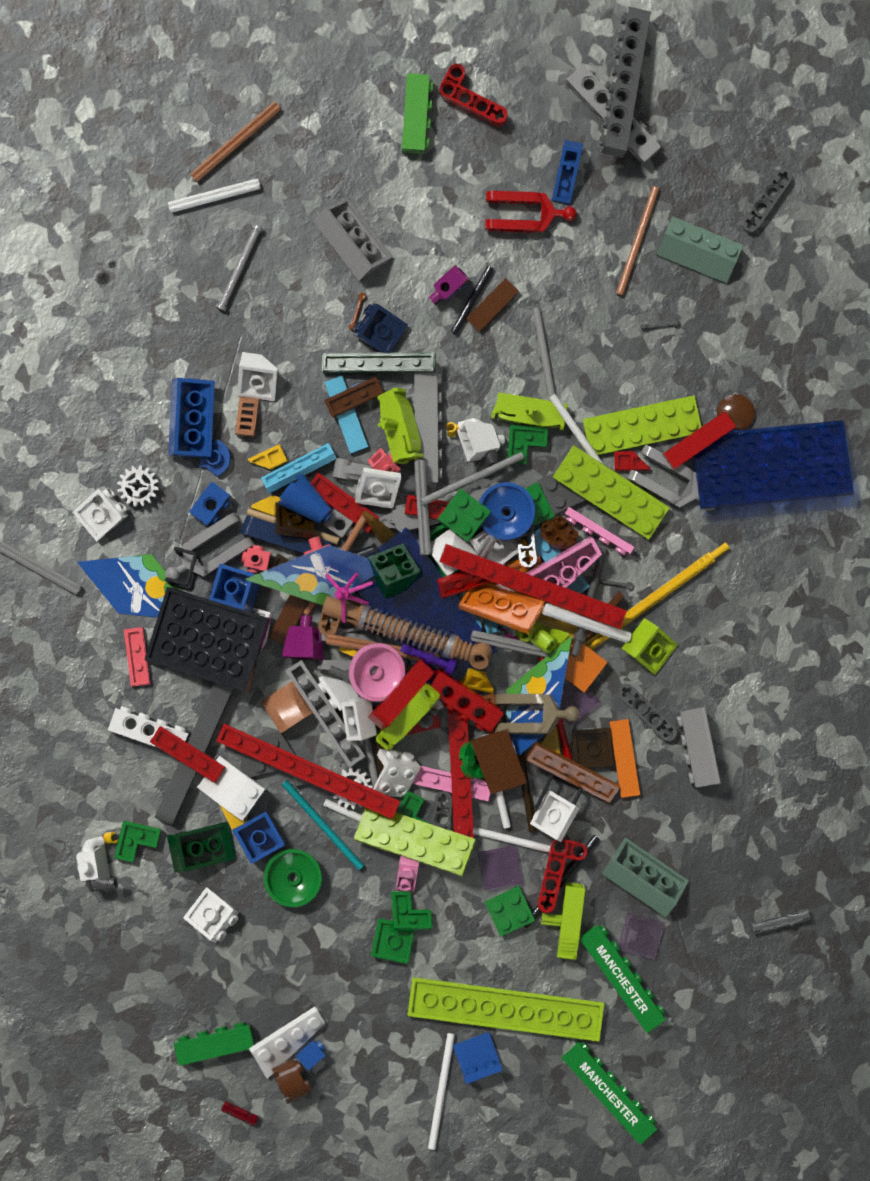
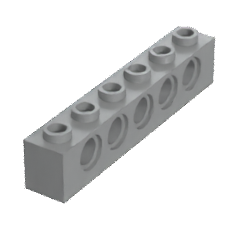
[566,64,661,165]
[286,660,366,767]

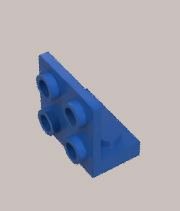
[453,1032,503,1084]

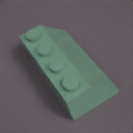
[657,216,743,284]
[602,837,689,917]

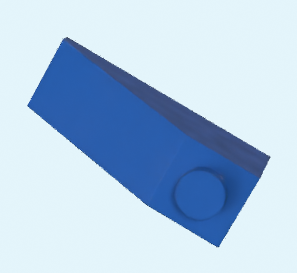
[552,140,583,204]

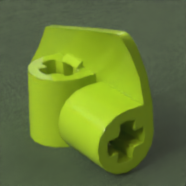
[516,620,569,654]

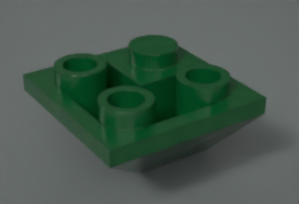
[369,544,421,599]

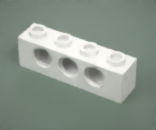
[108,706,190,748]

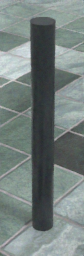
[451,265,494,335]

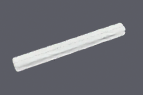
[168,179,261,212]
[542,604,632,643]

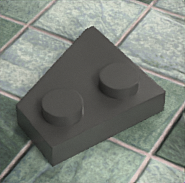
[538,472,587,515]

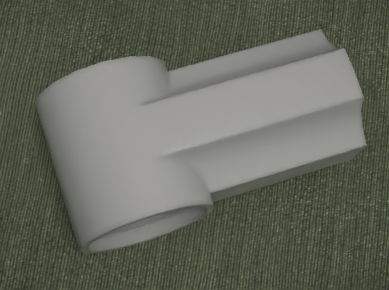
[332,458,372,481]

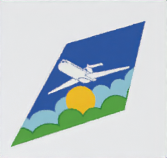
[245,545,374,606]
[77,554,181,617]
[506,635,572,756]

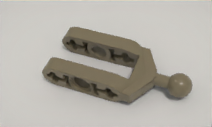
[493,694,580,735]

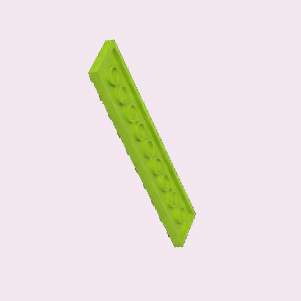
[407,977,604,1041]

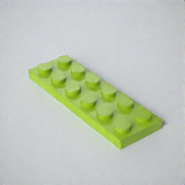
[582,395,701,455]
[552,445,670,539]
[354,807,476,877]

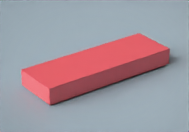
[124,627,151,687]

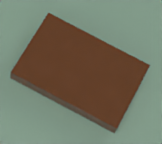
[471,728,527,794]

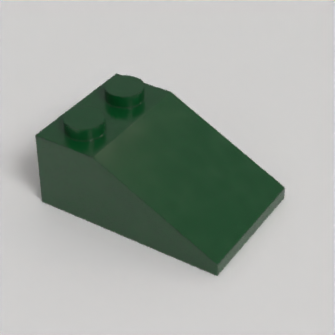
[167,822,235,873]

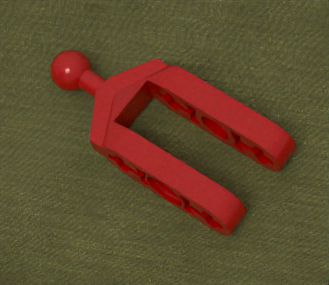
[484,191,577,233]

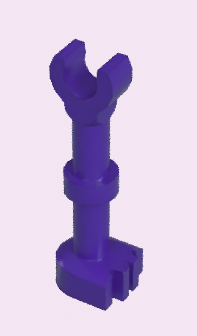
[400,643,457,675]

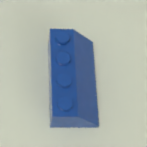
[168,378,215,457]

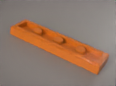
[609,719,640,798]

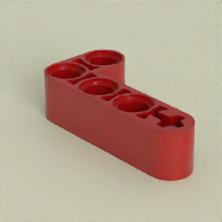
[439,64,508,127]
[368,659,435,730]
[538,839,587,913]

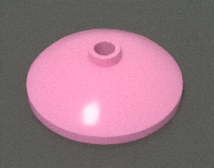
[349,643,405,701]

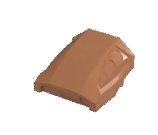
[261,681,313,734]

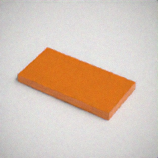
[459,582,546,634]

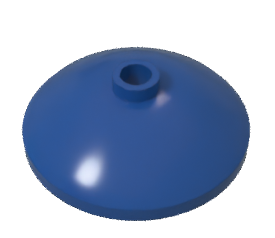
[479,482,535,540]

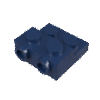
[353,303,408,353]

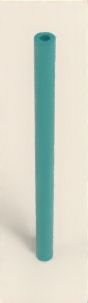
[282,780,364,871]

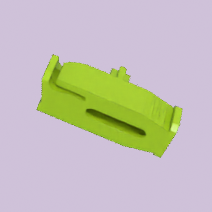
[377,388,424,464]
[491,392,568,431]
[376,683,440,750]
[541,882,585,960]

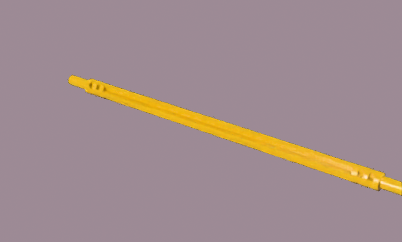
[583,542,730,650]

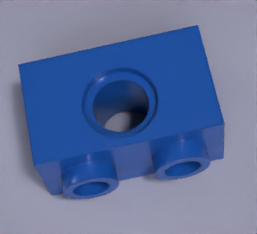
[189,481,231,527]

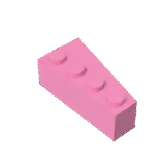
[526,537,602,604]

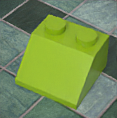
[621,618,678,675]

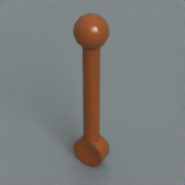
[349,292,366,331]

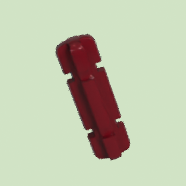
[221,1101,258,1126]

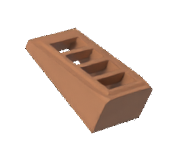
[235,397,259,437]

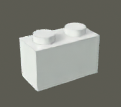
[341,698,377,741]

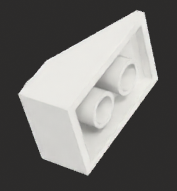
[197,756,266,821]

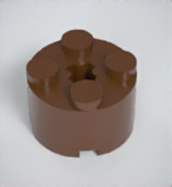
[271,1059,311,1104]

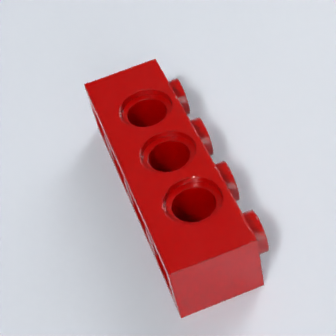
[427,668,504,732]

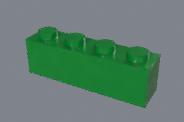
[173,1021,255,1066]

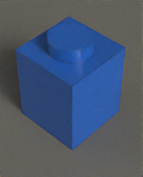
[296,1039,326,1071]

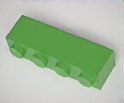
[402,73,433,154]

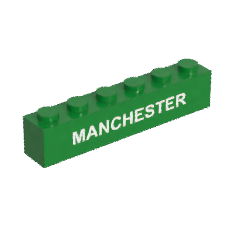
[579,924,666,1033]
[560,1041,657,1146]

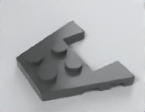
[240,731,309,786]

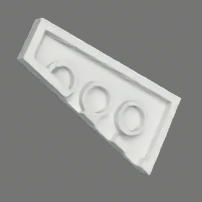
[249,1007,325,1079]

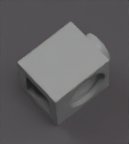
[323,509,354,539]

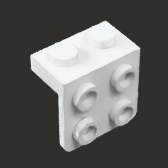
[373,749,421,798]

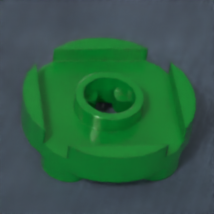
[459,741,484,779]

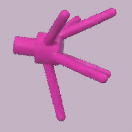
[325,573,373,623]

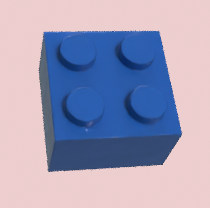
[209,564,260,613]
[232,811,286,864]

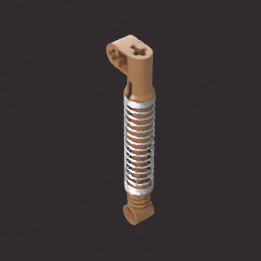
[318,596,492,669]

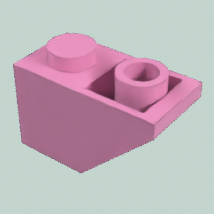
[395,856,419,892]

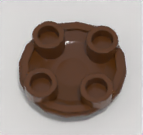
[717,394,755,432]
[540,516,579,549]

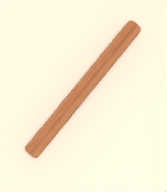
[191,102,281,182]
[326,634,440,661]

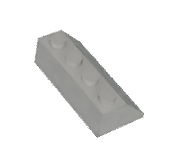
[313,197,393,281]
[677,707,720,788]

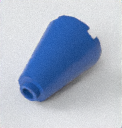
[278,473,332,524]

